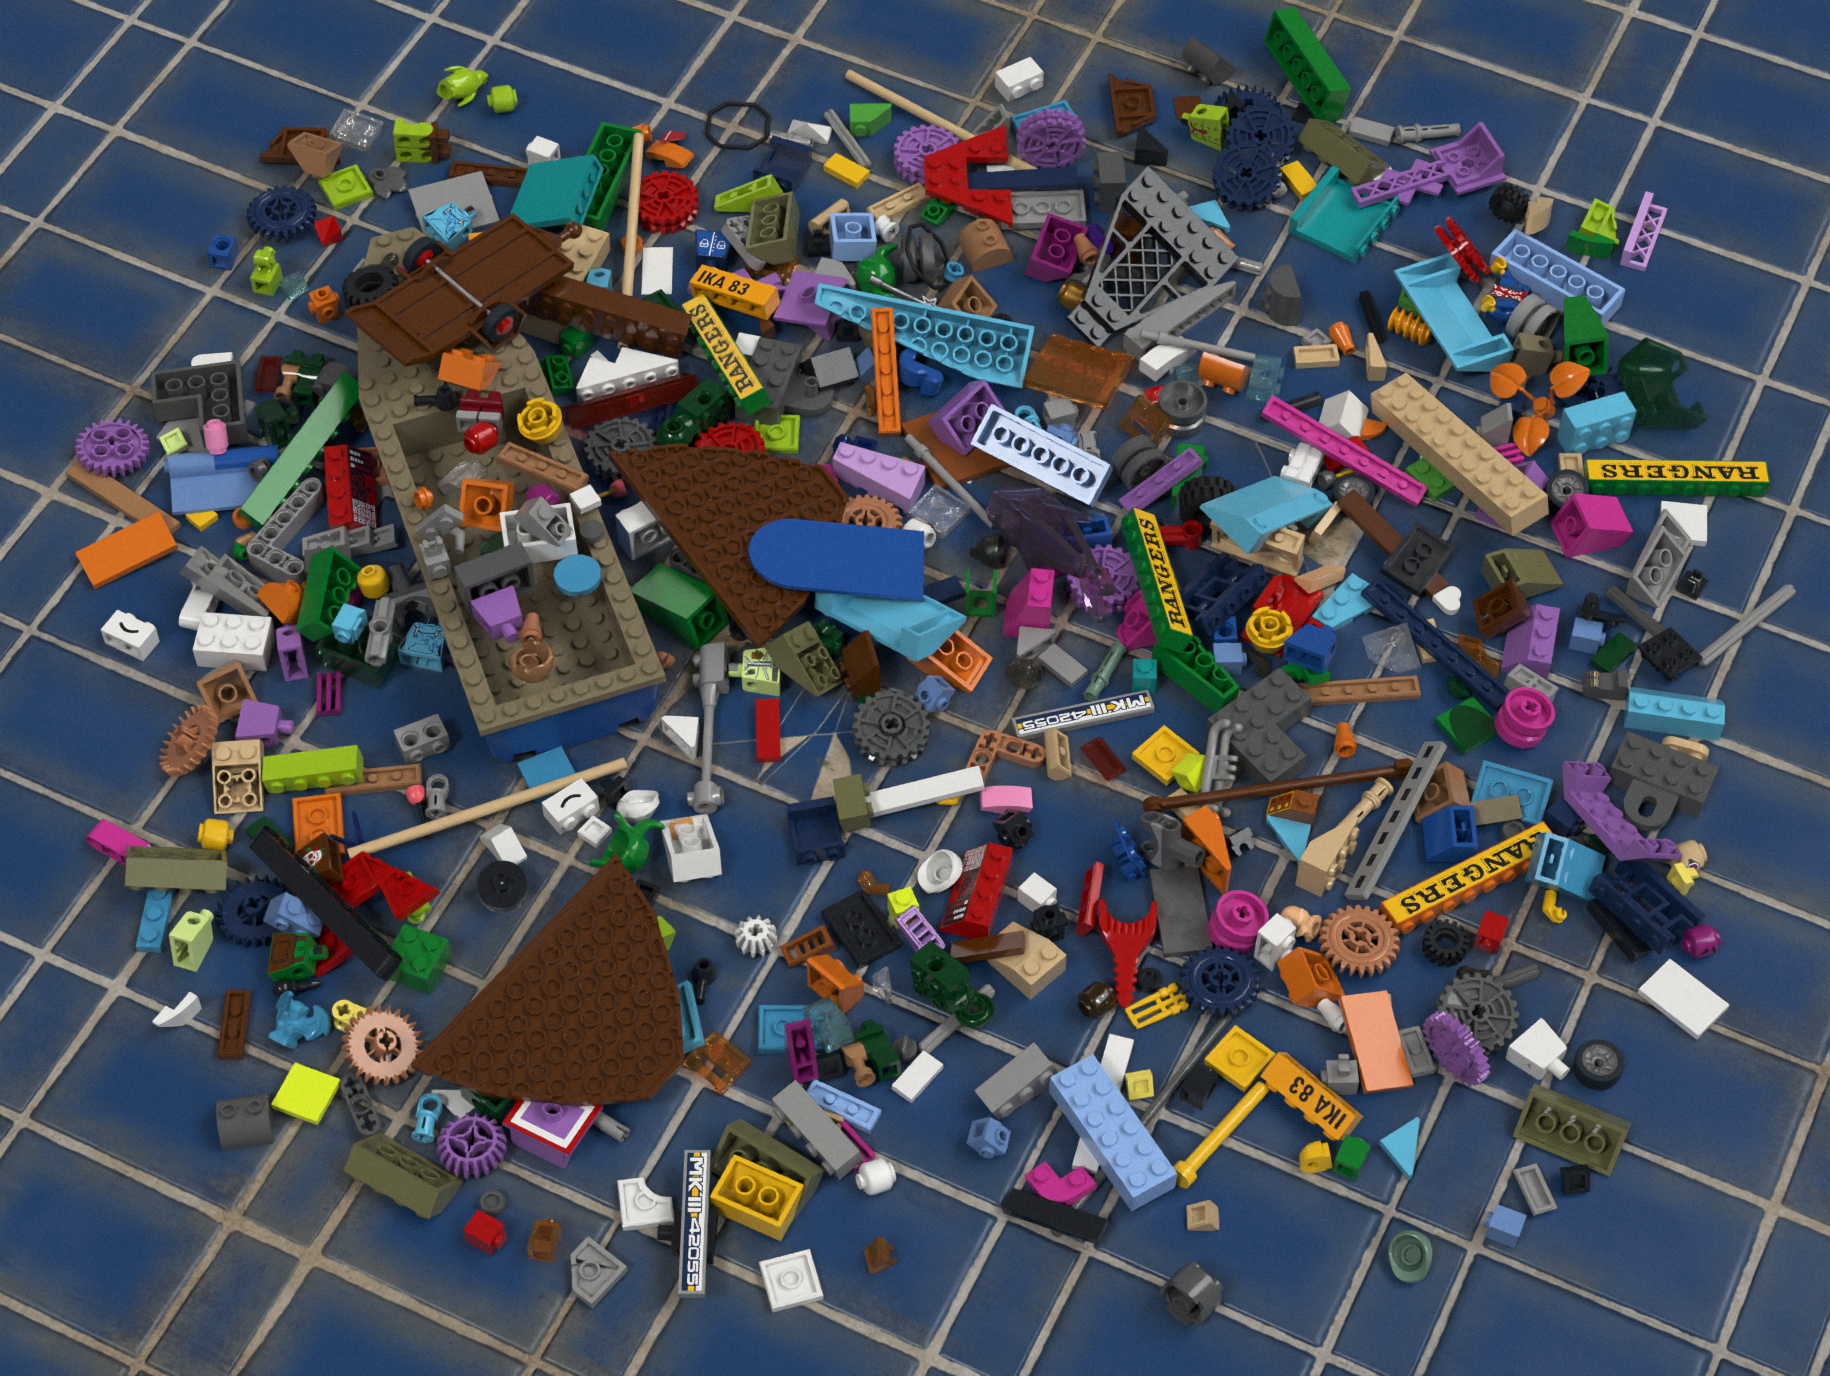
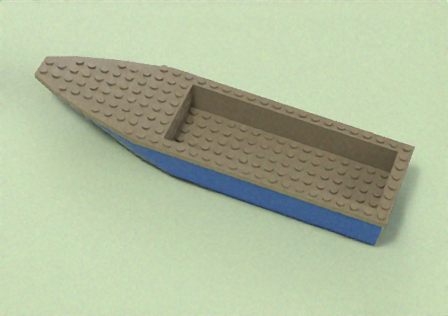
[357,227,666,764]

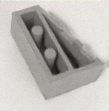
[974,1042,1058,1120]

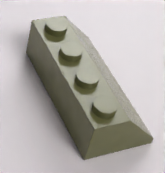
[1297,118,1390,186]
[745,191,800,265]
[125,845,227,893]
[1513,1083,1632,1177]
[710,1118,825,1220]
[344,1133,464,1219]

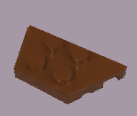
[1108,74,1156,137]
[259,127,341,165]

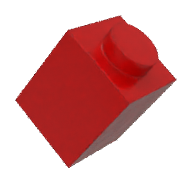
[1474,910,1509,954]
[463,1210,507,1256]

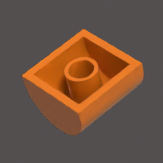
[1198,352,1253,395]
[256,580,306,625]

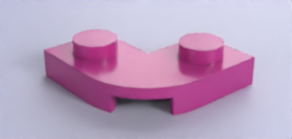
[1024,1161,1097,1206]

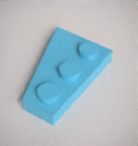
[677,980,705,1054]

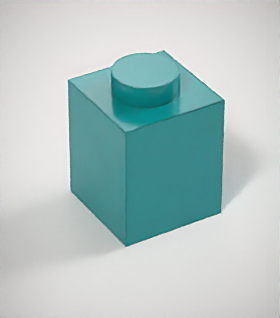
[1132,659,1157,695]

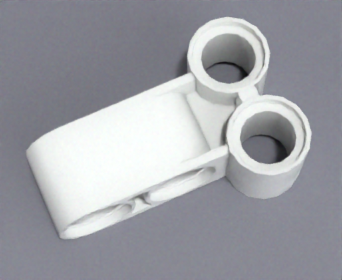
[179,581,220,631]

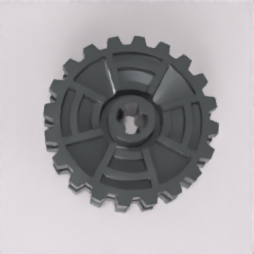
[584,416,657,485]
[852,690,930,768]
[1434,973,1519,1057]

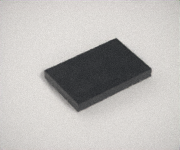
[1380,522,1455,597]
[821,889,901,970]

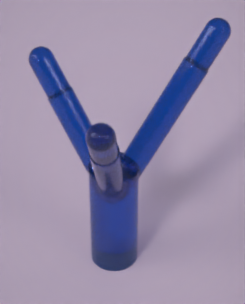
[330,811,374,858]

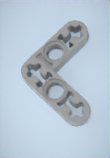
[721,215,767,271]

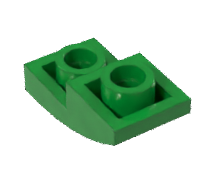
[919,198,959,227]
[1566,229,1615,258]

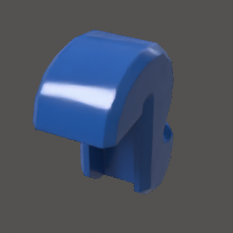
[897,348,944,396]

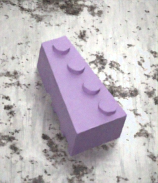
[833,442,925,516]

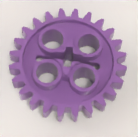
[75,418,150,478]
[1422,1011,1490,1086]

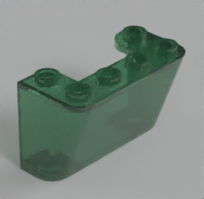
[1617,337,1707,430]

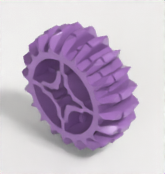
[437,1112,507,1179]

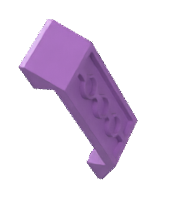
[1562,761,1682,862]

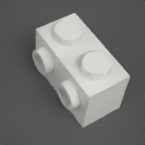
[1254,913,1296,972]

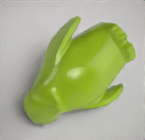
[436,66,488,107]

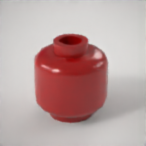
[463,421,498,455]

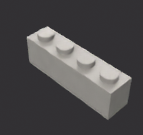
[772,1080,863,1180]

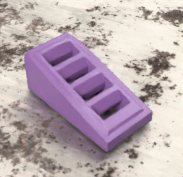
[895,905,946,953]

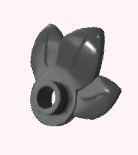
[368,166,408,200]

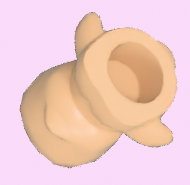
[1281,905,1322,943]

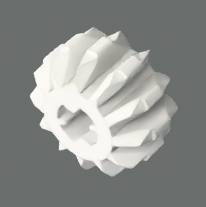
[735,915,777,958]

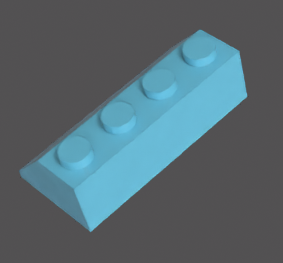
[1624,687,1725,741]

